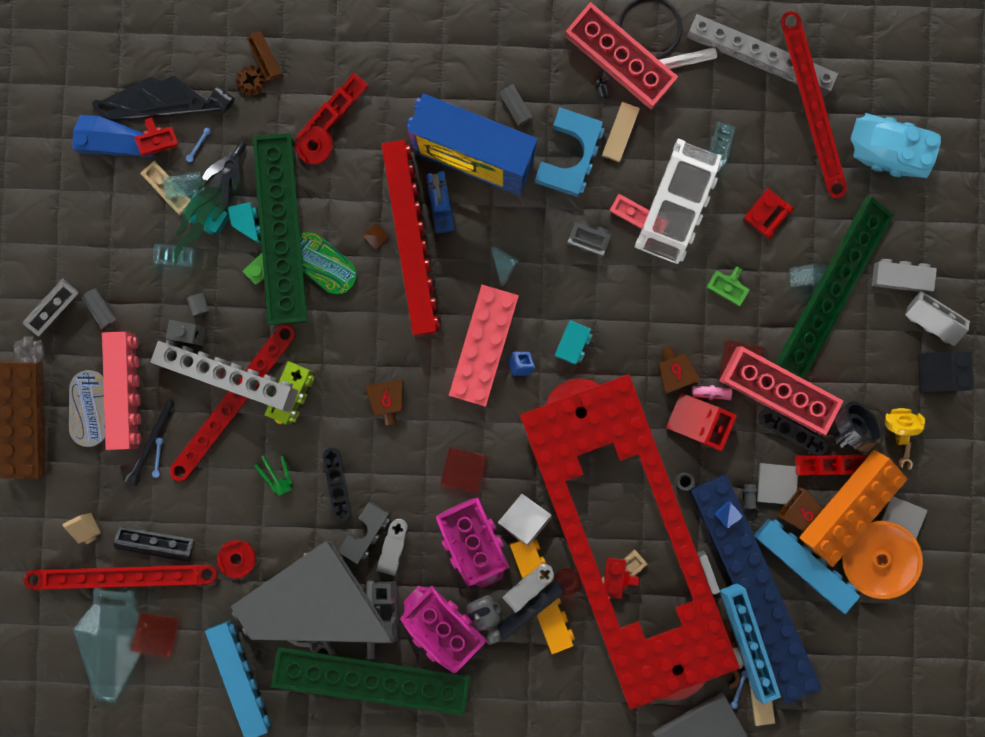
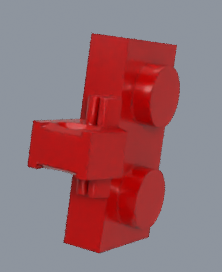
[135,118,178,157]
[603,557,639,599]

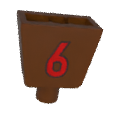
[657,346,700,394]
[365,380,403,425]
[777,487,823,531]

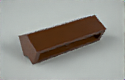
[246,31,283,81]

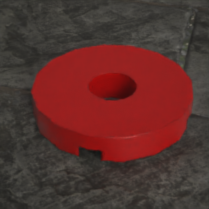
[295,126,333,164]
[217,540,256,579]

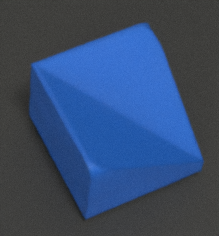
[508,352,535,376]
[714,501,743,528]

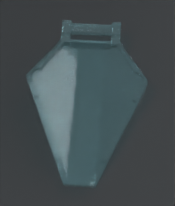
[74,588,152,702]

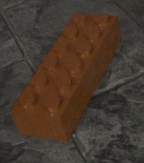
[0,360,46,479]

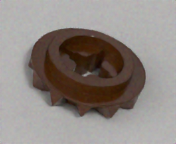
[235,65,266,96]

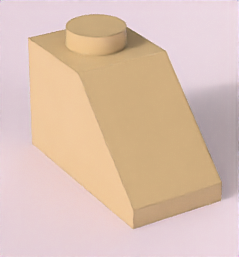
[62,513,101,544]

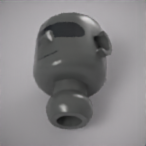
[466,595,502,645]

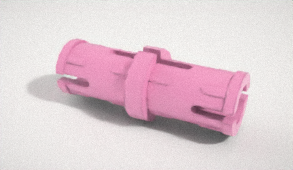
[692,385,732,400]

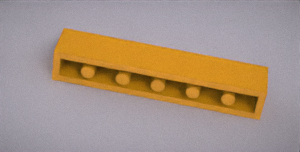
[510,539,575,654]

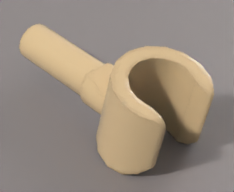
[899,442,913,470]

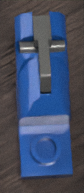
[426,171,455,234]

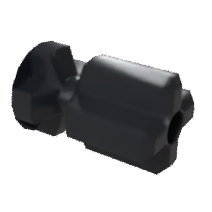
[595,78,610,99]

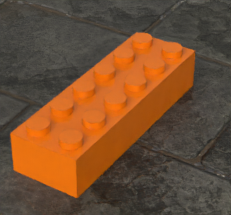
[799,450,907,567]

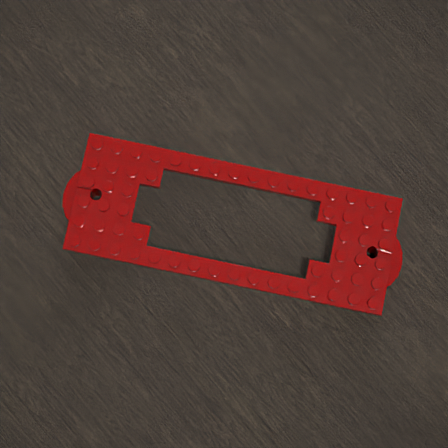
[520,374,740,710]

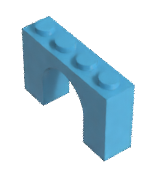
[534,107,605,197]

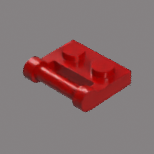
[743,188,794,239]

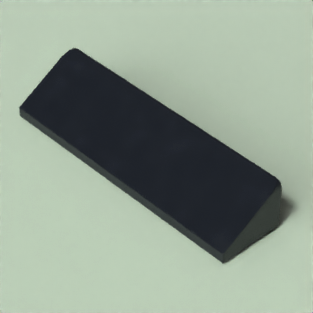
[113,526,194,562]
[498,579,566,640]

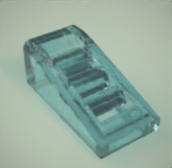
[706,122,736,166]
[153,244,193,267]

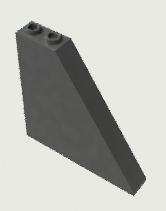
[230,540,394,642]

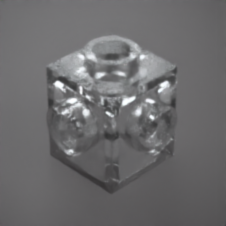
[14,336,44,361]

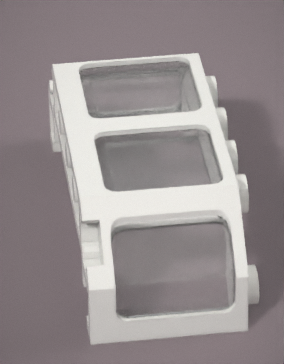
[634,139,723,264]

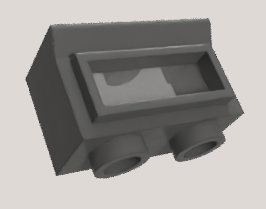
[567,220,611,258]

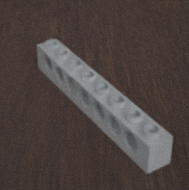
[686,14,838,96]
[150,340,299,413]

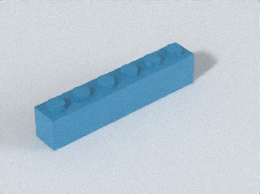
[754,519,860,614]
[720,583,781,704]
[205,620,271,737]

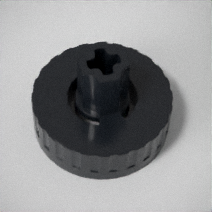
[834,401,884,452]

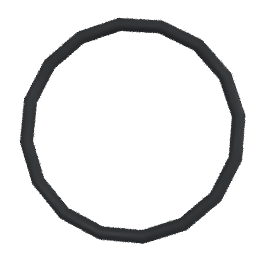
[617,0,682,59]

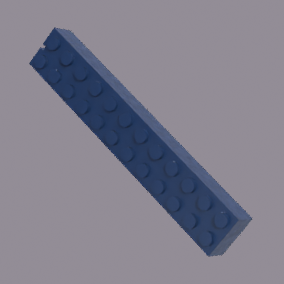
[689,474,822,705]

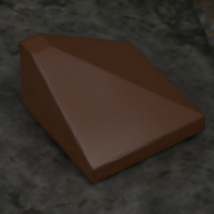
[362,223,389,250]

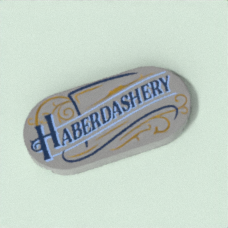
[69,370,105,447]

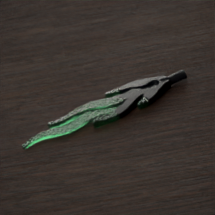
[173,142,246,265]

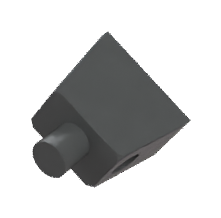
[166,320,207,346]

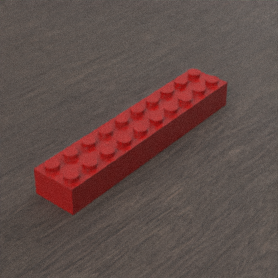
[381,140,440,337]

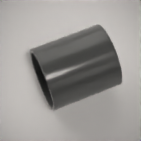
[187,293,209,317]
[675,472,695,491]

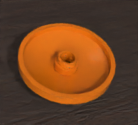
[842,521,923,599]

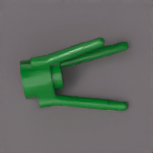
[254,455,292,496]

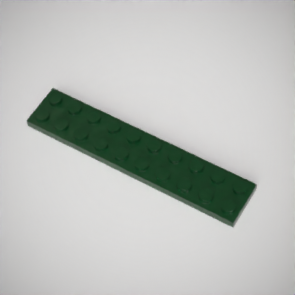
[252,133,308,326]
[775,196,894,379]
[271,647,470,716]

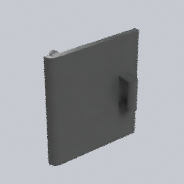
[652,692,748,737]

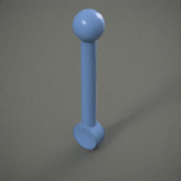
[186,128,211,162]
[152,438,163,478]
[730,670,748,709]

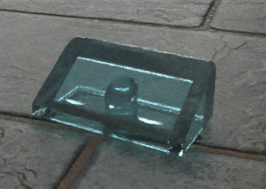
[161,172,204,199]

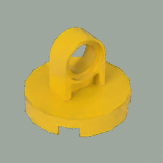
[885,408,925,445]

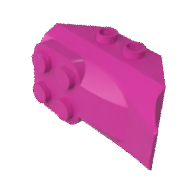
[436,498,510,588]
[400,586,487,674]

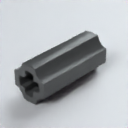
[500,84,532,126]
[81,288,117,330]

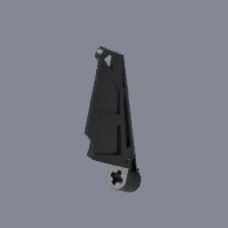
[92,75,235,120]

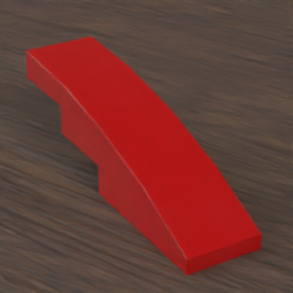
[303,73,369,144]
[795,454,870,475]

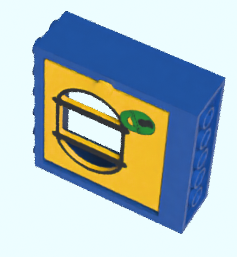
[406,93,538,196]

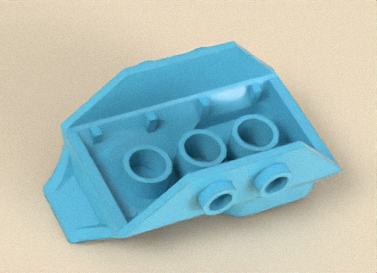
[850,113,941,178]

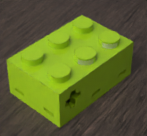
[265,361,315,424]

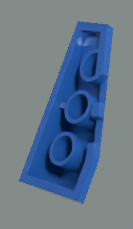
[72,115,155,157]

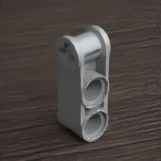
[377,519,408,576]
[502,564,554,613]

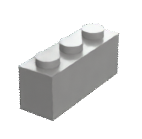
[872,259,937,293]
[23,278,78,337]
[905,291,970,346]

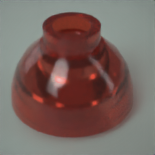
[554,568,581,596]

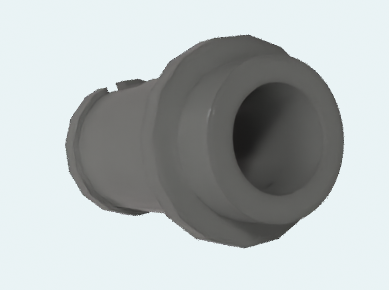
[742,484,758,509]

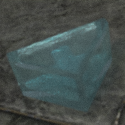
[491,247,519,287]
[789,264,828,287]

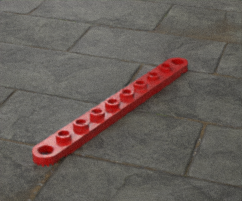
[781,11,847,198]
[170,325,295,481]
[23,565,218,590]

